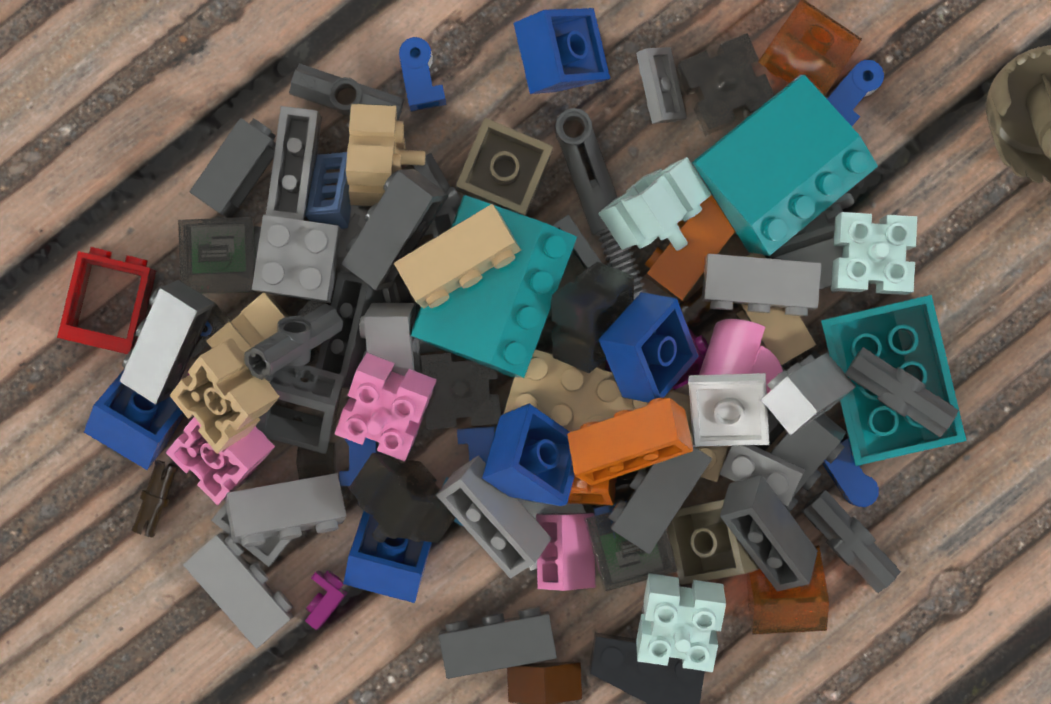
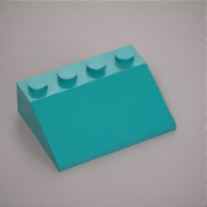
[692,74,878,256]
[410,195,577,378]
[821,295,967,466]

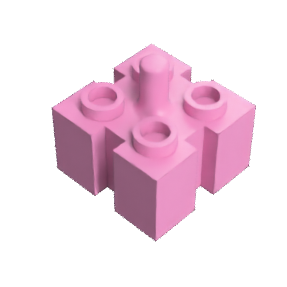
[335,353,437,461]
[166,417,275,506]

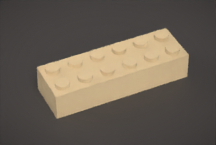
[504,349,728,482]

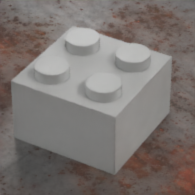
[252,215,342,303]

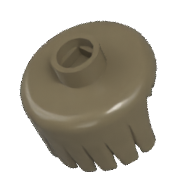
[986,45,1051,184]

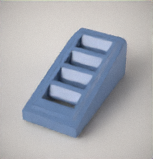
[305,152,351,229]

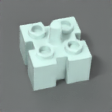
[598,157,711,251]
[831,212,917,295]
[636,573,726,672]

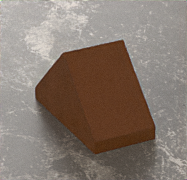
[507,661,582,704]

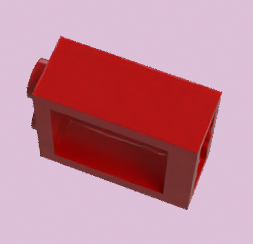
[57,247,156,354]

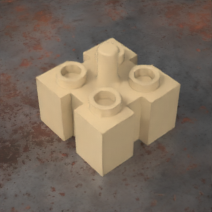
[346,104,426,206]
[206,292,289,352]
[169,338,280,454]

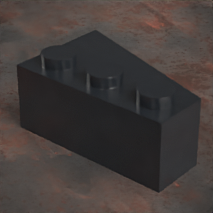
[589,632,705,704]

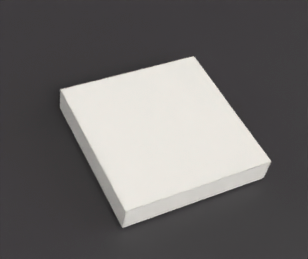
[688,373,769,447]

